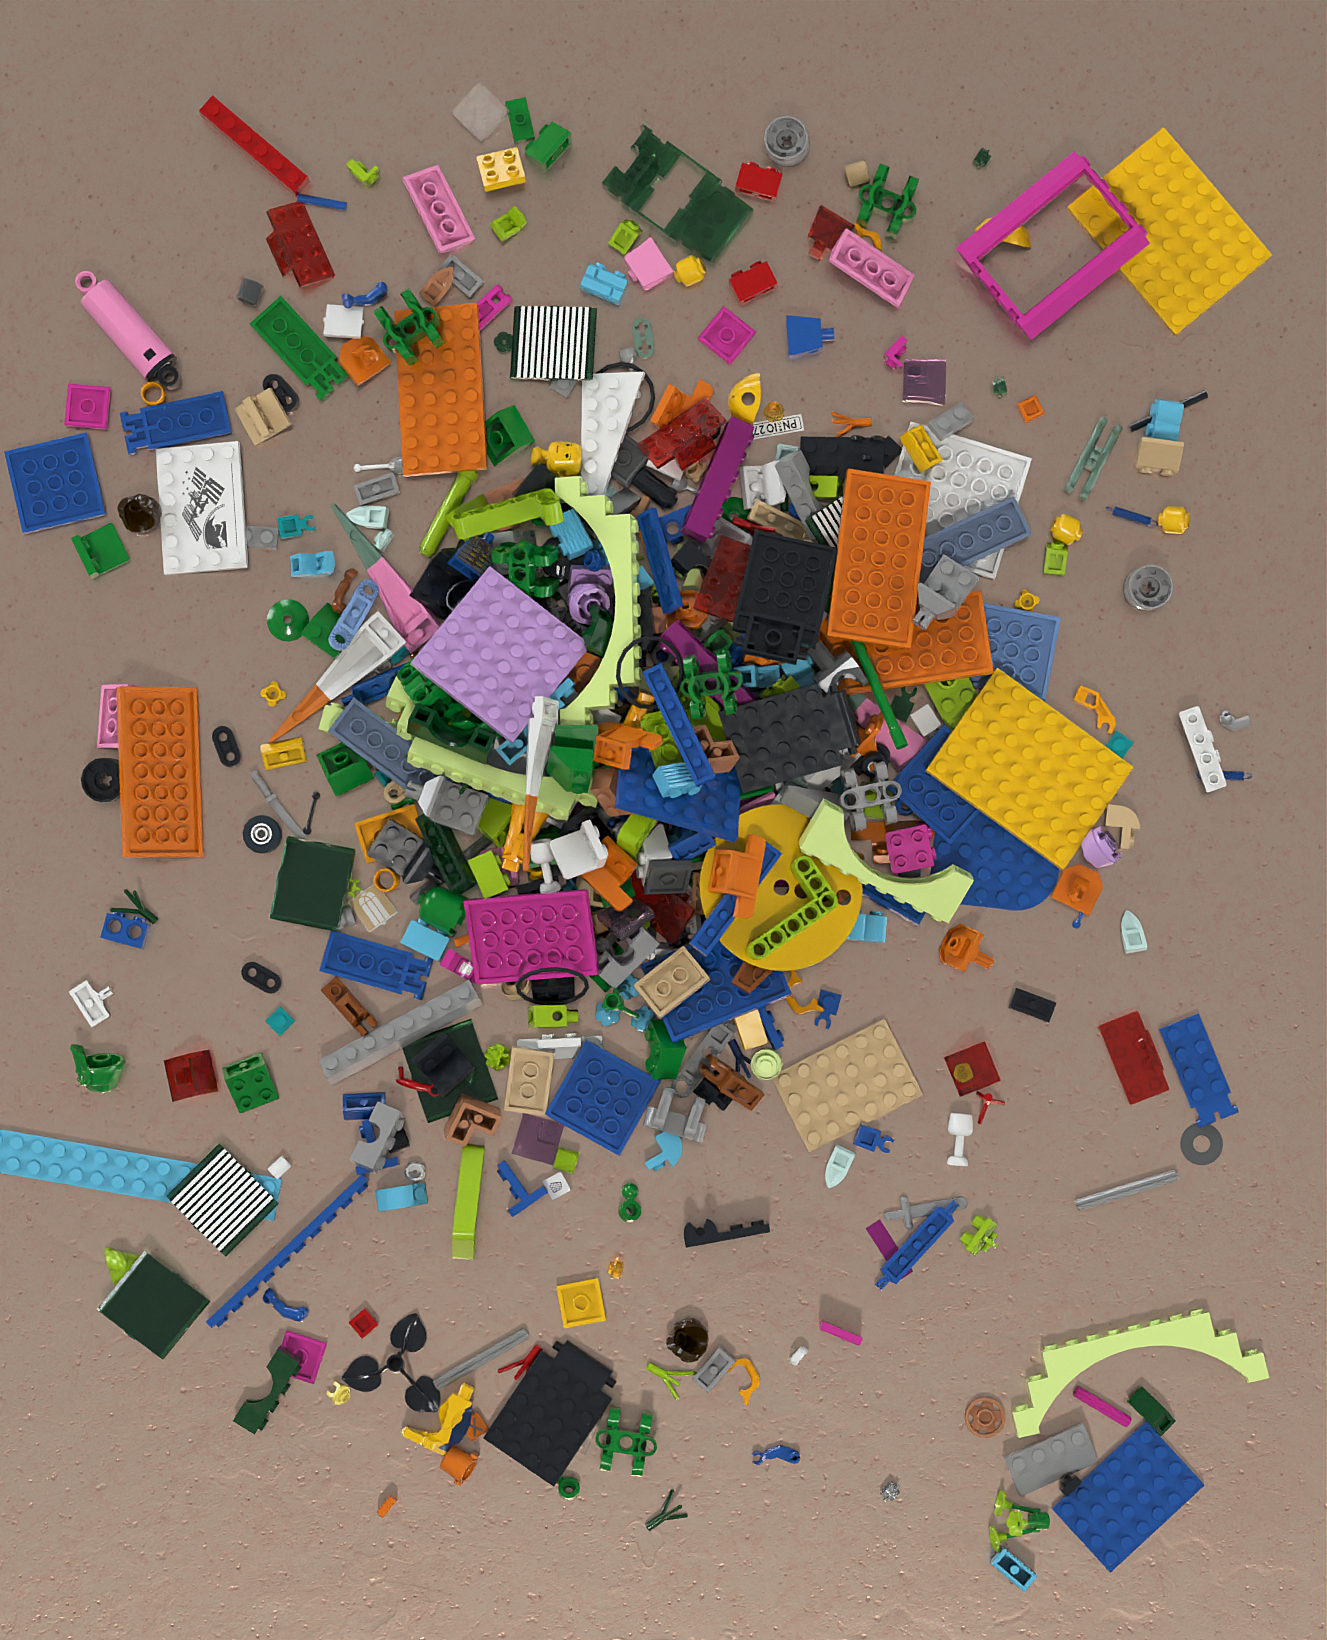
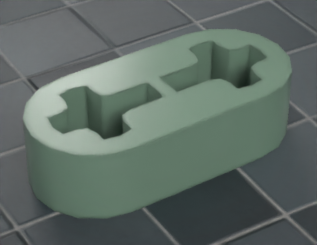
[632,318,654,359]

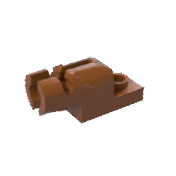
[321,976,378,1036]
[698,1054,764,1111]

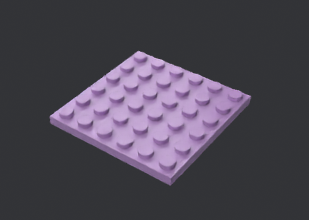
[410,566,587,743]

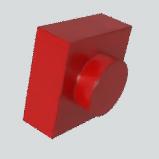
[348,1308,379,1339]

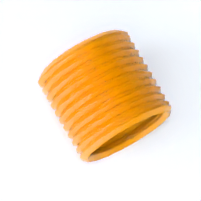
[141,381,166,406]
[373,868,400,892]

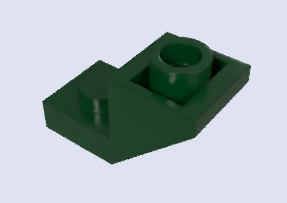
[582,604,614,657]
[1127,1386,1176,1436]

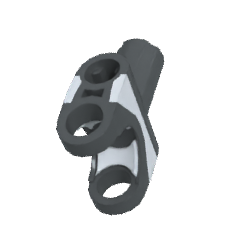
[807,641,868,695]

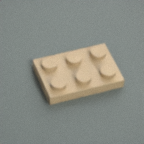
[633,946,710,1019]
[504,1046,555,1116]

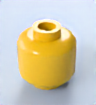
[674,255,706,286]
[1158,506,1190,534]
[1050,514,1083,545]

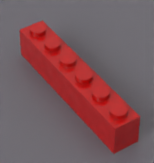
[199,95,310,197]

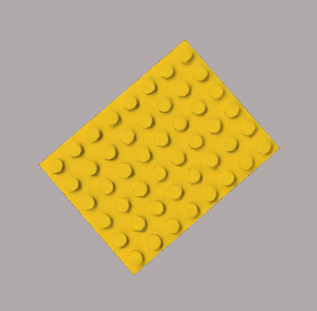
[1067,127,1272,336]
[925,668,1133,870]

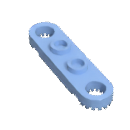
[329,579,379,651]

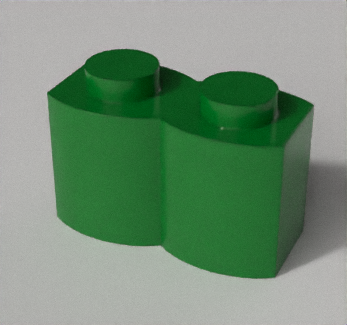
[703,627,734,656]

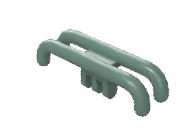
[1065,417,1123,500]

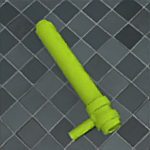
[419,470,479,558]

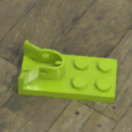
[924,677,977,731]

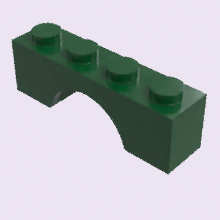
[407,703,496,765]
[233,1345,302,1435]

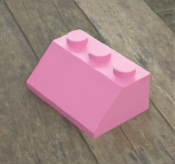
[97,684,144,750]

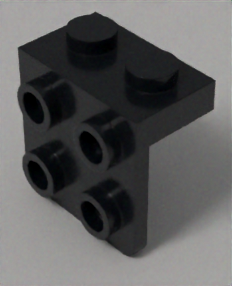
[531,977,575,1001]

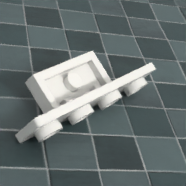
[1179,706,1227,792]
[517,1033,603,1059]

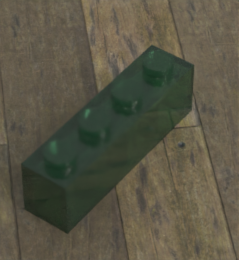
[415,813,478,894]

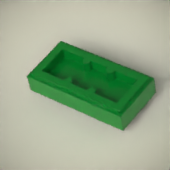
[505,97,535,143]

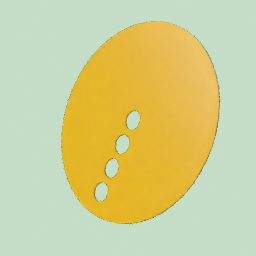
[699,804,863,971]

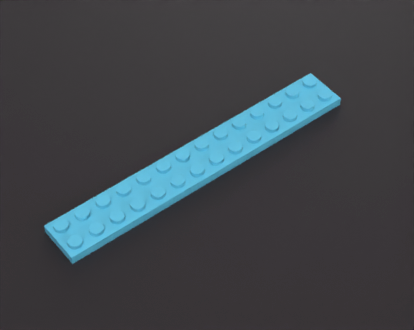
[0,1129,282,1221]

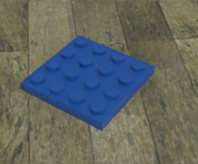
[4,432,106,534]
[886,724,980,845]
[545,1039,661,1156]

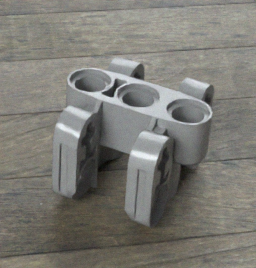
[839,761,902,832]
[643,1087,708,1143]

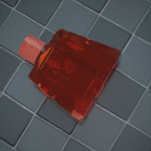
[807,205,855,260]

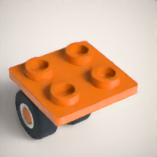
[850,712,890,778]

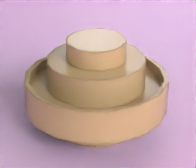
[501,980,532,1000]

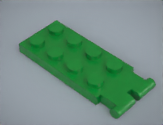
[249,296,349,401]

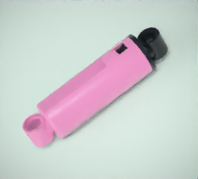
[75,271,181,390]

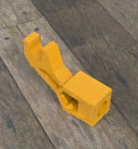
[1073,685,1116,734]

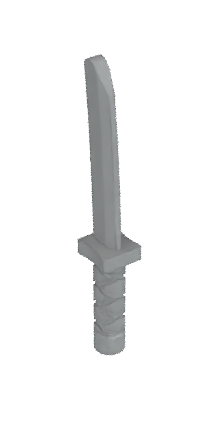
[249,770,307,839]

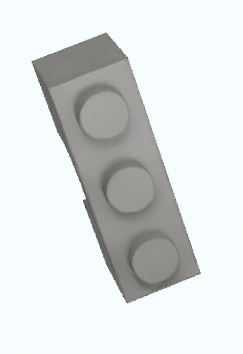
[598,920,660,989]
[350,1102,404,1174]

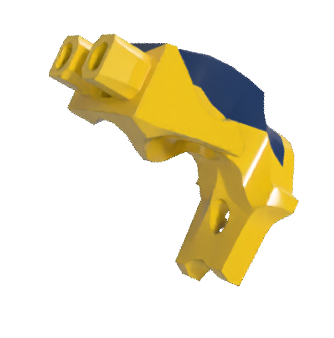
[401,1382,475,1456]

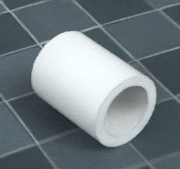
[268,1156,292,1179]

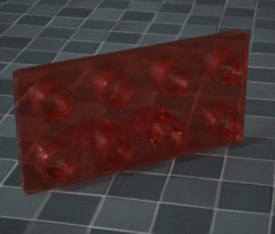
[266,201,335,287]
[637,398,727,471]
[693,536,751,622]
[627,869,695,944]
[1099,1011,1169,1105]

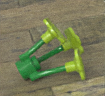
[989,1490,1050,1552]

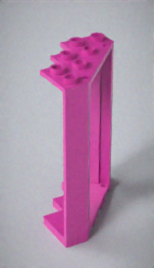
[956,151,1150,340]

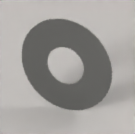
[1180,1123,1223,1165]

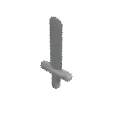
[883,1196,967,1230]

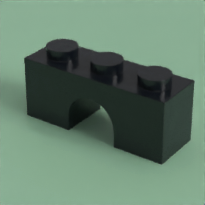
[671,540,736,605]

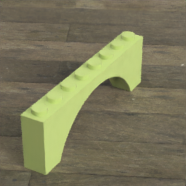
[798,798,974,923]

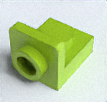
[346,159,380,186]
[608,219,643,255]
[1043,541,1068,575]

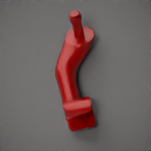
[396,1066,440,1097]

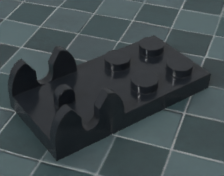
[800,435,886,480]
[684,1219,770,1248]

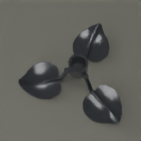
[342,1313,441,1413]

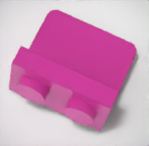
[885,821,937,874]

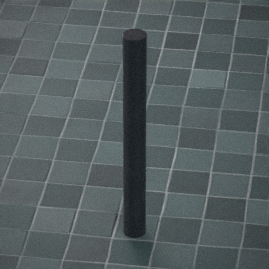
[1128,390,1208,432]

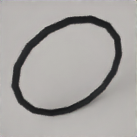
[595,362,655,432]
[616,636,684,709]
[515,967,589,1005]

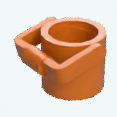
[440,1446,480,1486]

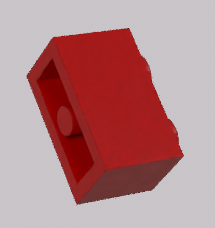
[735,161,783,202]
[729,261,778,305]

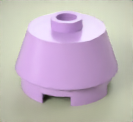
[568,583,610,625]
[1081,825,1122,868]

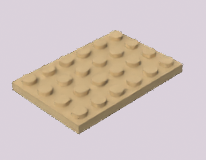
[772,1019,923,1152]

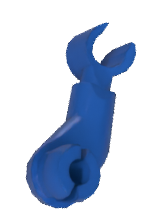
[341,282,388,308]
[263,1288,308,1322]
[752,1445,800,1465]

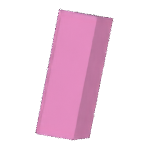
[402,165,475,253]
[829,228,915,308]

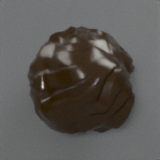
[117,494,162,533]
[666,1318,709,1363]

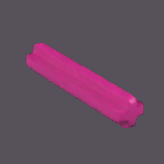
[1073,1386,1132,1427]

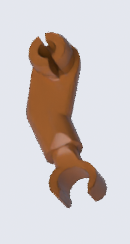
[332,568,358,615]

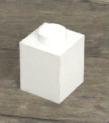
[909,704,941,739]

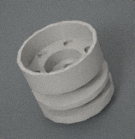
[764,116,810,166]
[1124,565,1173,611]

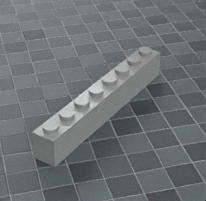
[318,980,483,1085]

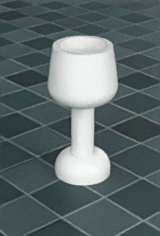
[530,838,561,893]
[947,1113,973,1166]

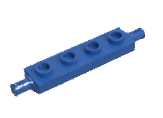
[341,662,411,707]
[875,1200,959,1291]

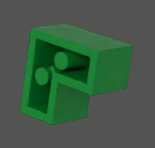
[644,1019,687,1080]

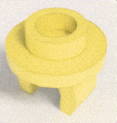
[326,1381,350,1405]

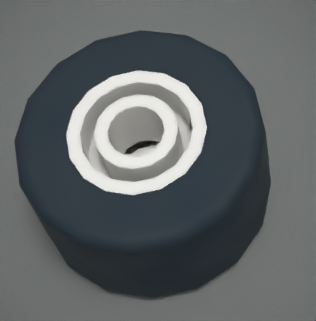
[242,815,282,854]

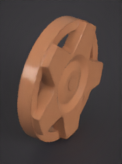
[965,1397,1005,1438]

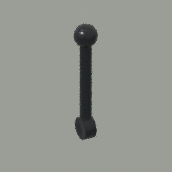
[303,792,320,835]

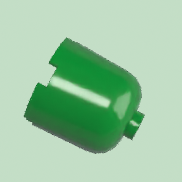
[417,886,469,937]

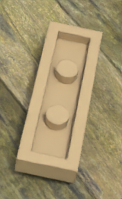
[747,499,809,540]

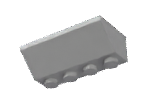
[1003,1423,1098,1497]

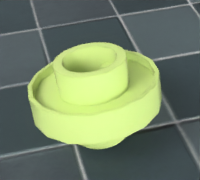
[751,1048,782,1080]

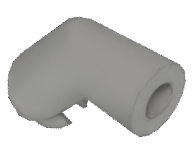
[1220,711,1251,731]

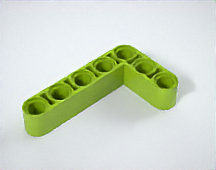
[452,488,564,539]
[617,814,658,865]
[746,856,838,960]
[452,1144,485,1260]

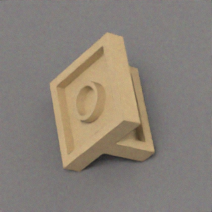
[235,388,292,446]

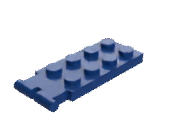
[120,391,232,455]
[319,930,434,1000]
[1158,1013,1239,1128]

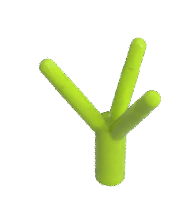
[646,1362,696,1400]

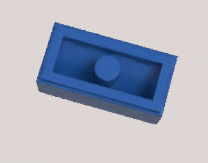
[343,1092,386,1120]

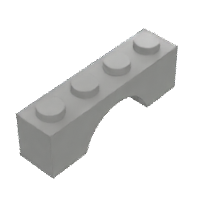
[775,450,837,540]

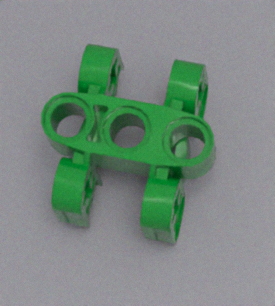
[856,163,919,239]
[373,288,445,366]
[492,541,559,598]
[680,650,744,720]
[397,656,465,724]
[595,1406,657,1477]

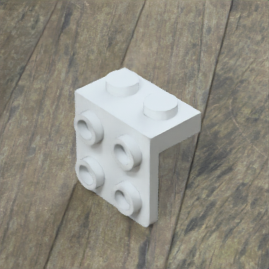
[740,460,786,510]
[549,820,608,879]

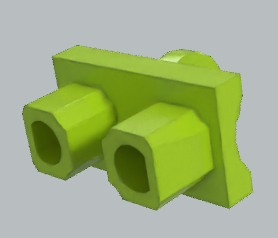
[960,1215,998,1256]

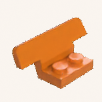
[650,379,714,448]
[593,721,663,769]
[851,820,935,864]
[708,834,766,919]
[579,836,638,911]

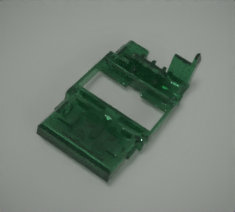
[602,123,754,265]

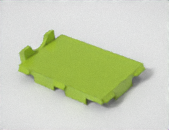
[640,711,684,770]

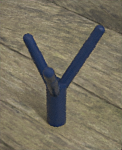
[728,1039,751,1078]

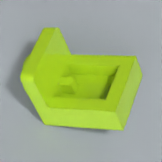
[490,206,527,241]

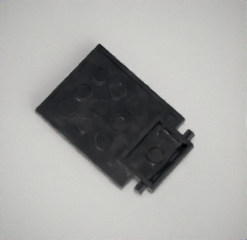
[732,530,838,665]
[718,682,861,793]
[483,1340,617,1487]

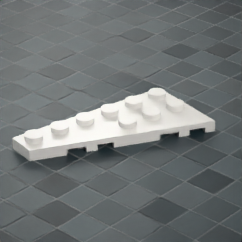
[581,372,646,496]

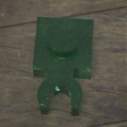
[890,687,917,723]

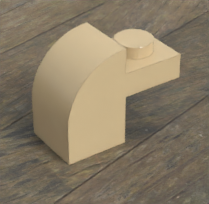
[1104,804,1140,850]

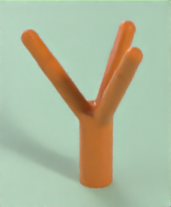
[831,411,872,437]

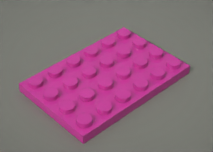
[464,889,599,984]

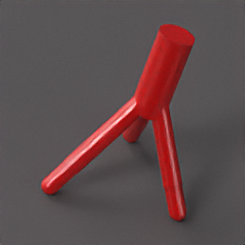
[731,516,775,536]
[976,1091,1005,1125]
[497,1345,543,1380]

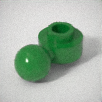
[618,1183,641,1222]
[557,1475,580,1501]

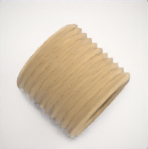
[844,160,870,187]

